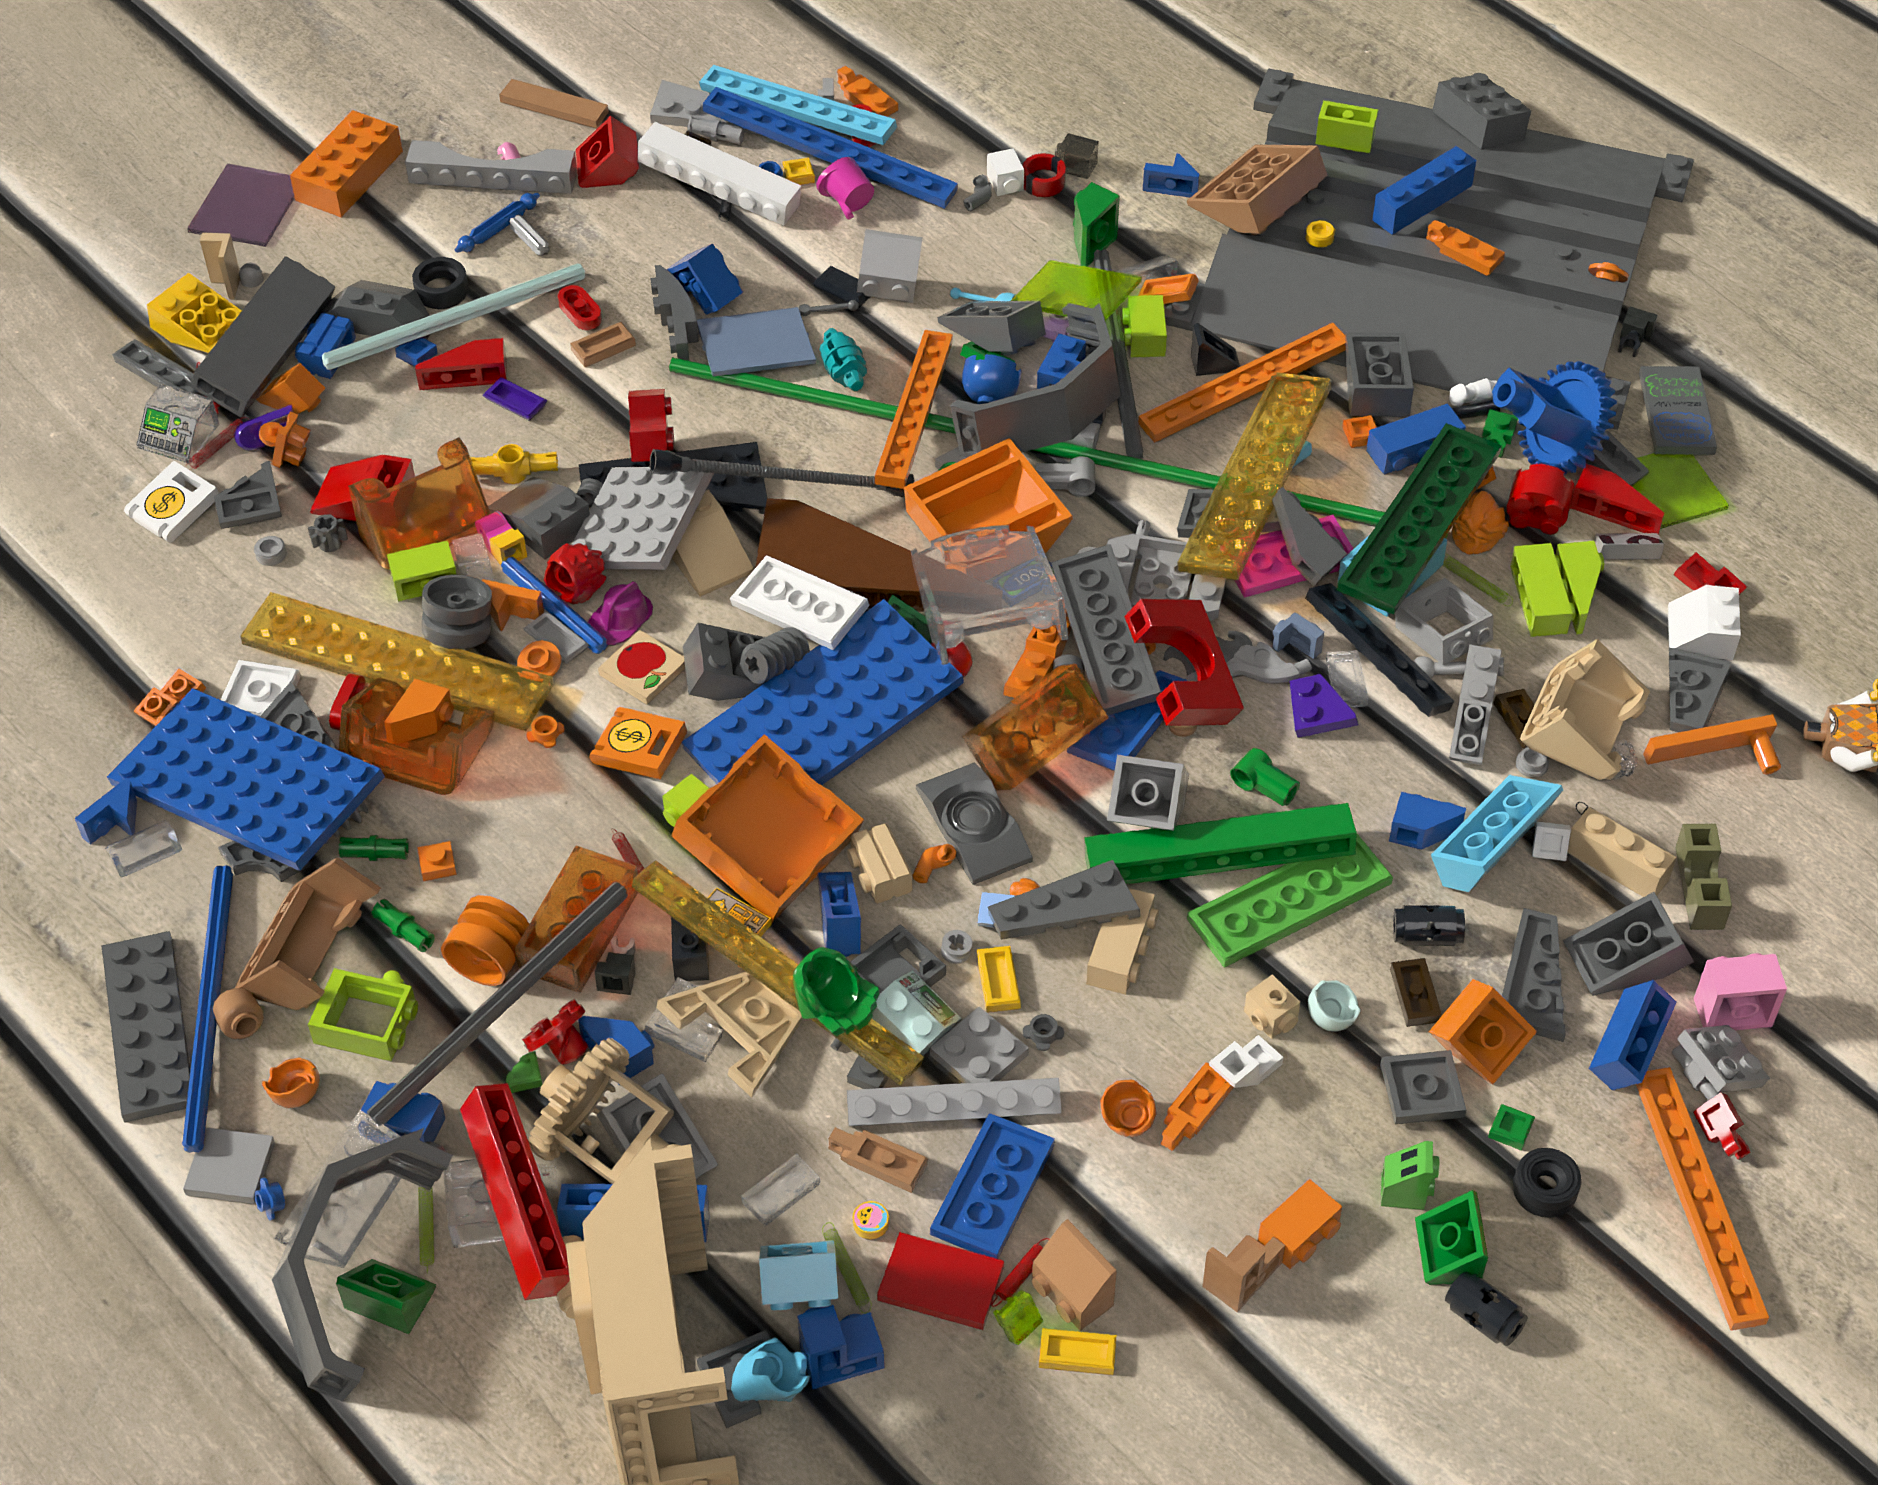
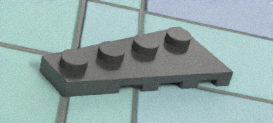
[988,860,1140,940]
[1502,908,1566,1042]

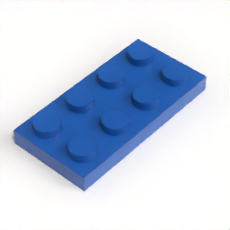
[930,1113,1055,1259]

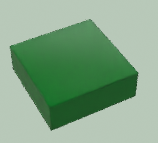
[1488,1104,1535,1151]

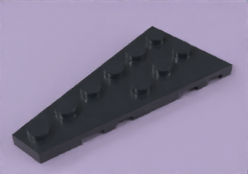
[578,442,767,514]

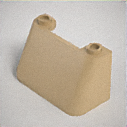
[1520,639,1650,780]

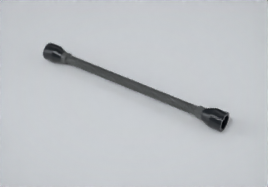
[650,449,914,497]

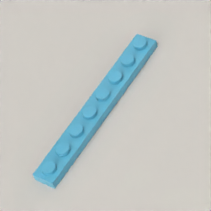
[699,65,897,145]

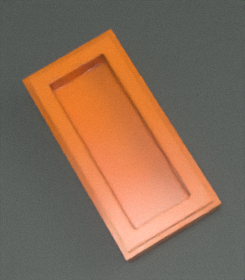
[1138,273,1199,304]

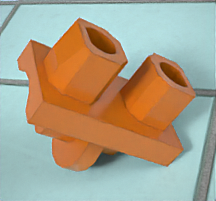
[259,411,311,468]

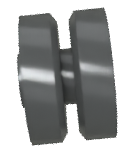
[422,575,492,649]

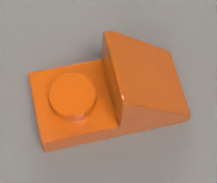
[481,579,544,632]

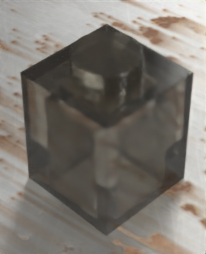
[1055,133,1099,179]

